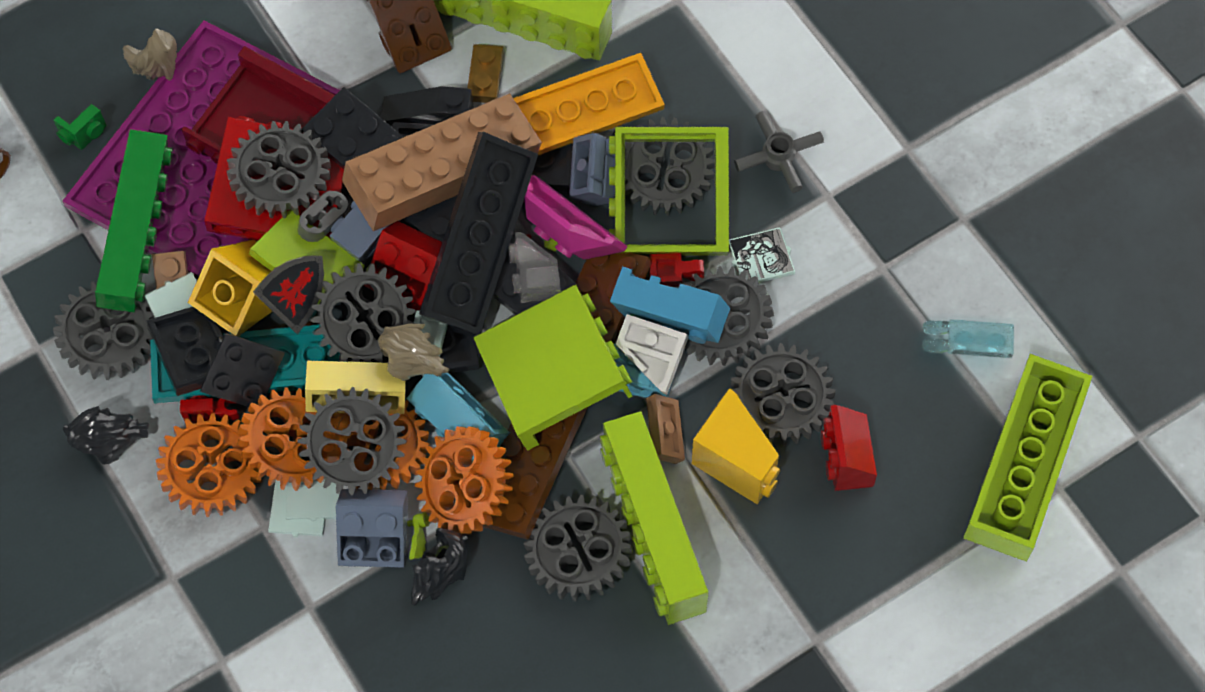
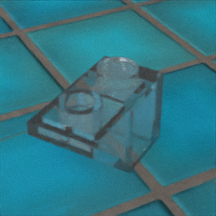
[509,232,561,303]

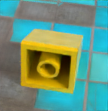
[187,240,272,336]
[691,389,780,505]

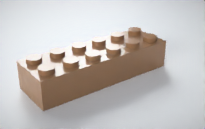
[342,93,542,231]

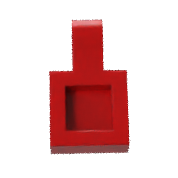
[650,253,704,287]
[180,395,239,424]

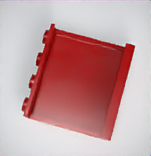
[204,116,344,240]

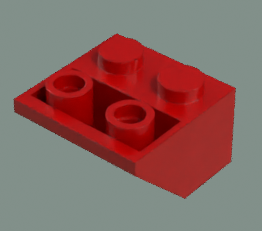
[364,221,442,311]
[821,405,877,491]

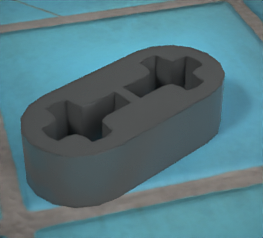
[297,191,348,242]

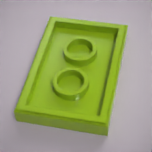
[249,209,365,304]

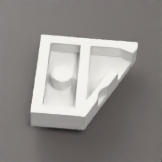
[616,314,688,395]

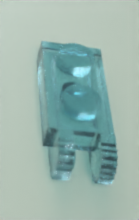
[922,319,1014,358]

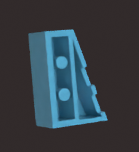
[610,267,730,344]

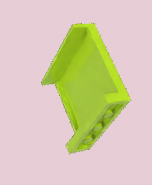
[473,285,632,451]

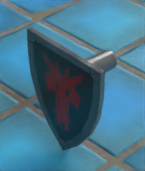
[253,256,324,334]

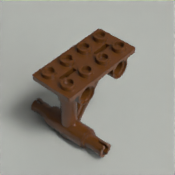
[366,0,452,73]

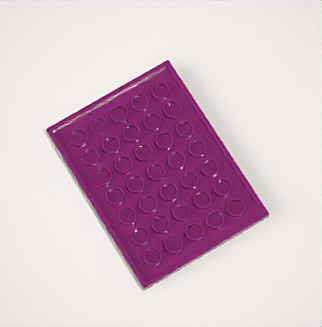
[62,20,340,280]

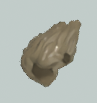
[122,29,177,81]
[378,323,449,381]

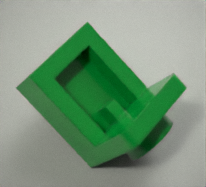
[53,104,107,150]

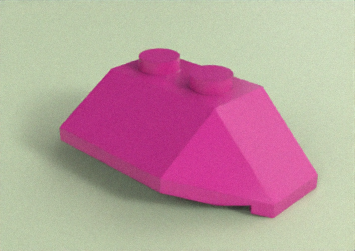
[524,174,628,260]

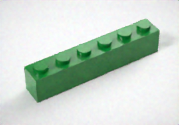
[95,129,173,313]

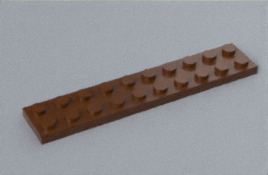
[480,253,652,540]

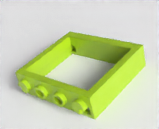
[609,127,729,256]

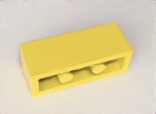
[305,361,405,414]

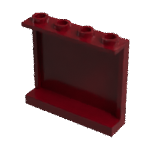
[181,46,335,164]

